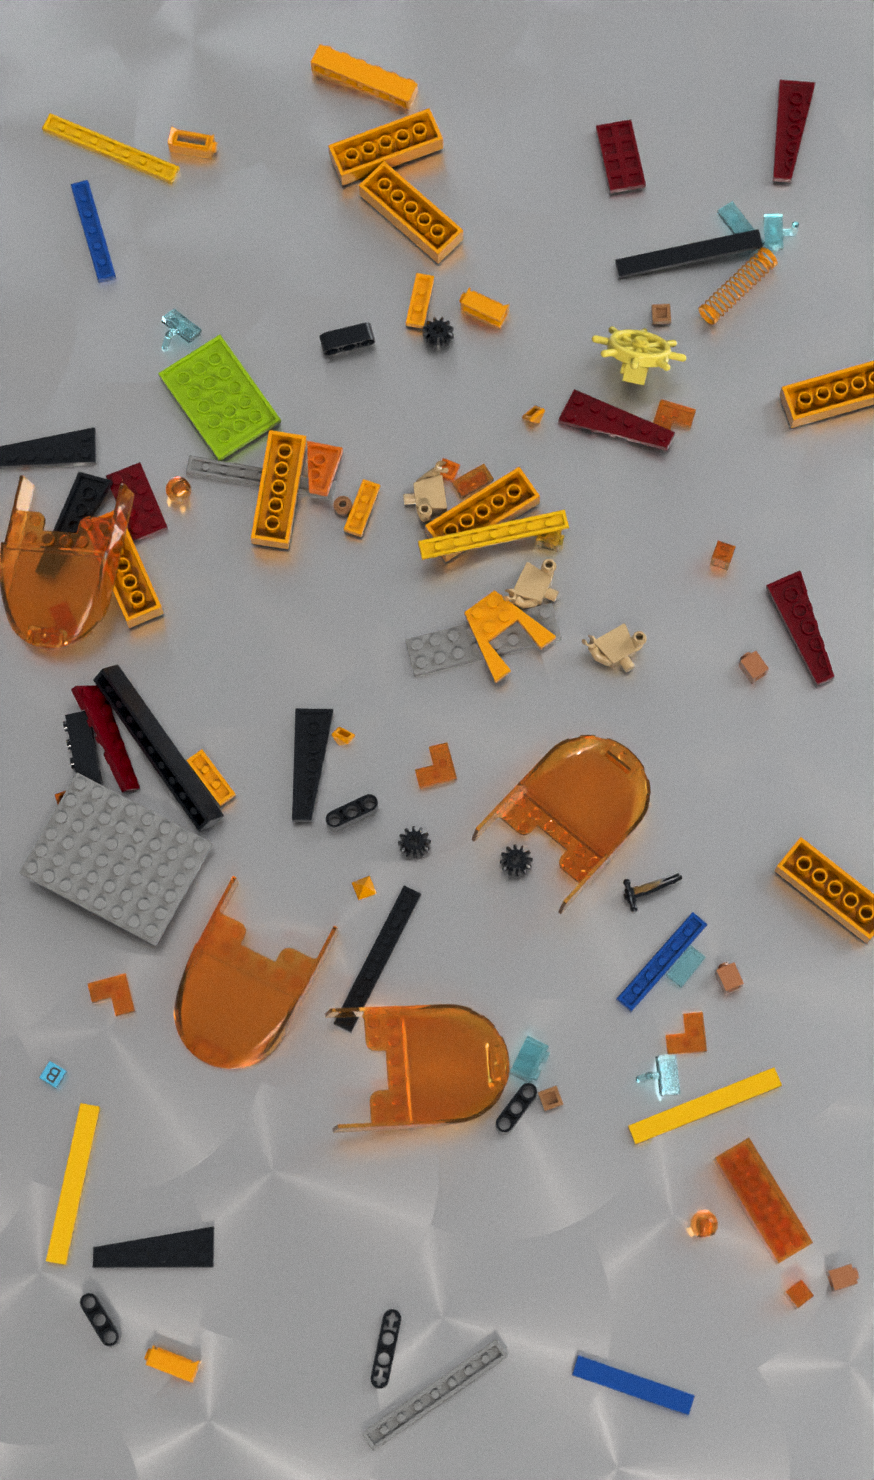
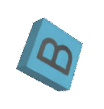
[39,1061,67,1089]

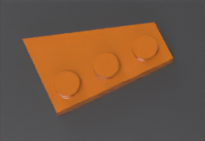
[307,441,343,496]

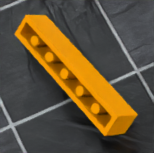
[311,44,418,110]

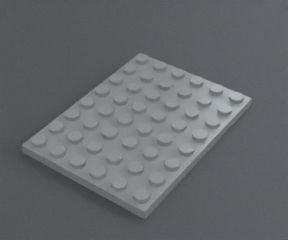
[19,773,213,946]

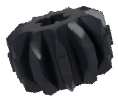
[423,317,454,349]
[398,826,431,859]
[500,844,533,878]

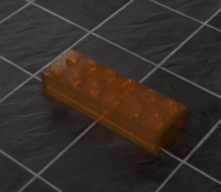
[713,1138,813,1265]

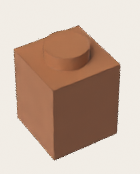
[739,651,769,684]
[715,962,744,994]
[826,1264,859,1292]

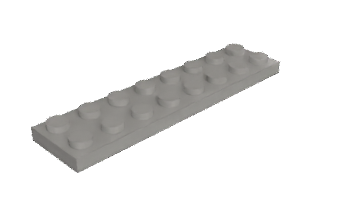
[405,603,562,676]

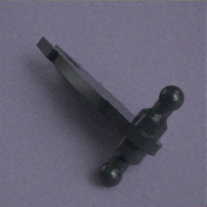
[623,873,682,912]

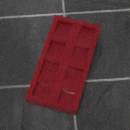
[596,119,646,194]
[106,462,168,543]

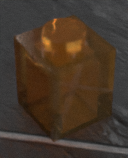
[710,541,736,570]
[783,1279,814,1310]

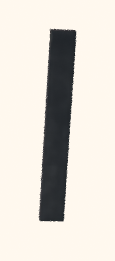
[615,229,763,279]
[333,886,421,1033]

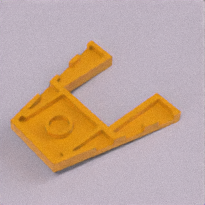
[464,590,556,683]

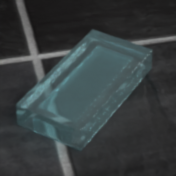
[666,945,706,988]

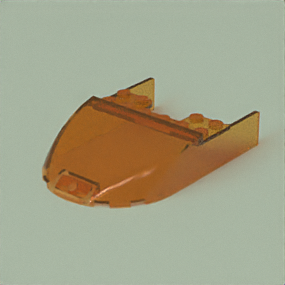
[0,475,134,649]
[471,735,651,914]
[174,876,339,1069]
[325,1004,510,1133]

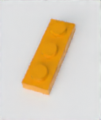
[406,273,435,329]
[344,479,381,537]
[186,749,236,807]

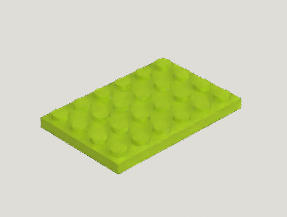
[158,335,281,461]

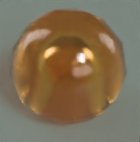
[165,477,192,503]
[690,1210,718,1237]

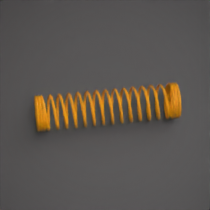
[698,247,778,325]

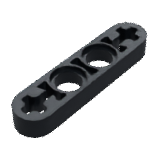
[371,1309,401,1389]

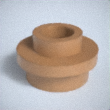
[334,496,352,515]

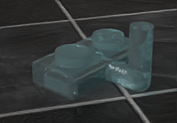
[763,214,799,251]
[161,308,202,350]
[636,1055,681,1096]

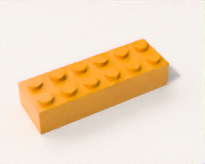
[328,108,443,186]
[359,161,463,264]
[779,360,874,428]
[251,430,307,549]
[425,467,540,562]
[84,508,164,628]
[775,837,874,944]

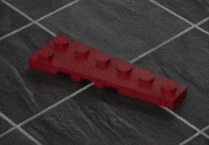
[773,80,815,183]
[558,389,675,451]
[766,570,835,686]
[71,685,140,793]

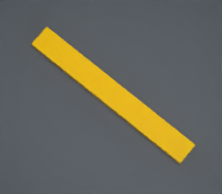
[42,113,180,184]
[418,509,569,560]
[628,1067,782,1145]
[46,1103,100,1265]

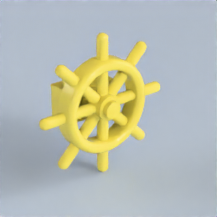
[592,326,687,385]

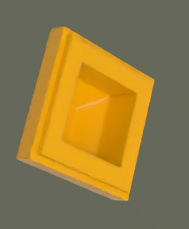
[522,405,545,423]
[331,727,355,746]
[352,876,377,900]

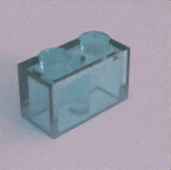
[510,1036,550,1083]

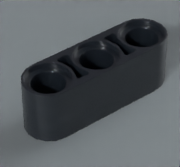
[319,323,375,355]
[326,794,379,832]
[495,1083,537,1135]
[80,1293,121,1347]

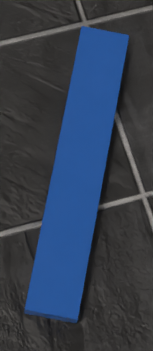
[70,180,116,283]
[616,912,708,1012]
[572,1355,695,1415]

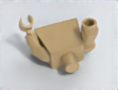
[403,461,448,522]
[503,559,559,609]
[582,623,647,672]

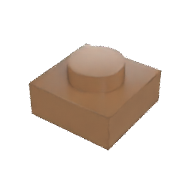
[651,304,671,325]
[538,1086,563,1112]

